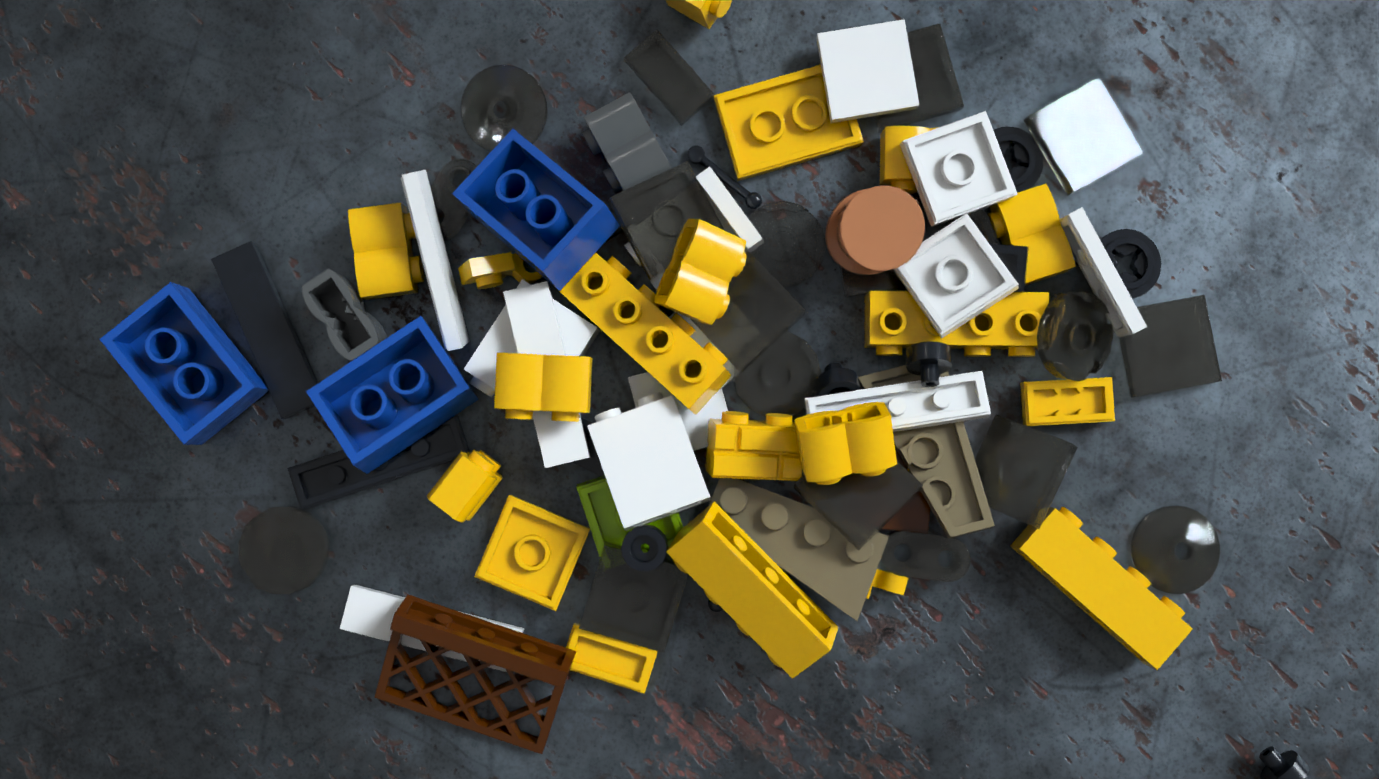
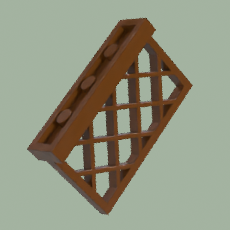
[374,594,576,754]

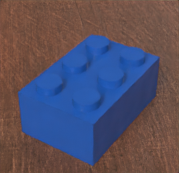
[452,129,620,291]
[99,282,269,445]
[306,316,479,474]

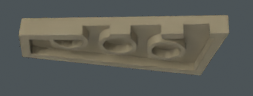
[858,365,995,539]
[709,478,889,622]

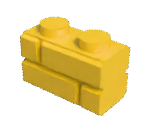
[705,411,802,481]

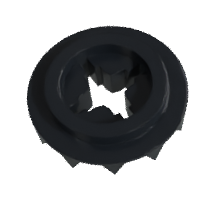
[993,127,1043,193]
[1100,229,1161,299]

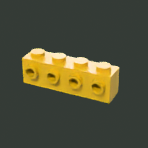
[559,253,732,415]
[864,291,1049,357]
[666,501,839,679]
[1010,506,1193,670]

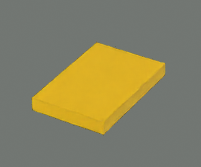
[713,65,864,181]

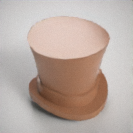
[825,185,925,275]

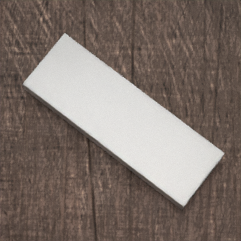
[1060,207,1147,337]

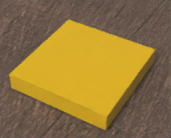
[474,495,590,611]

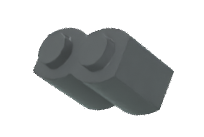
[581,92,674,199]
[301,269,387,361]

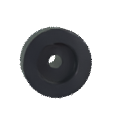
[906,342,952,387]
[815,363,861,396]
[621,525,669,572]
[1259,746,1310,779]

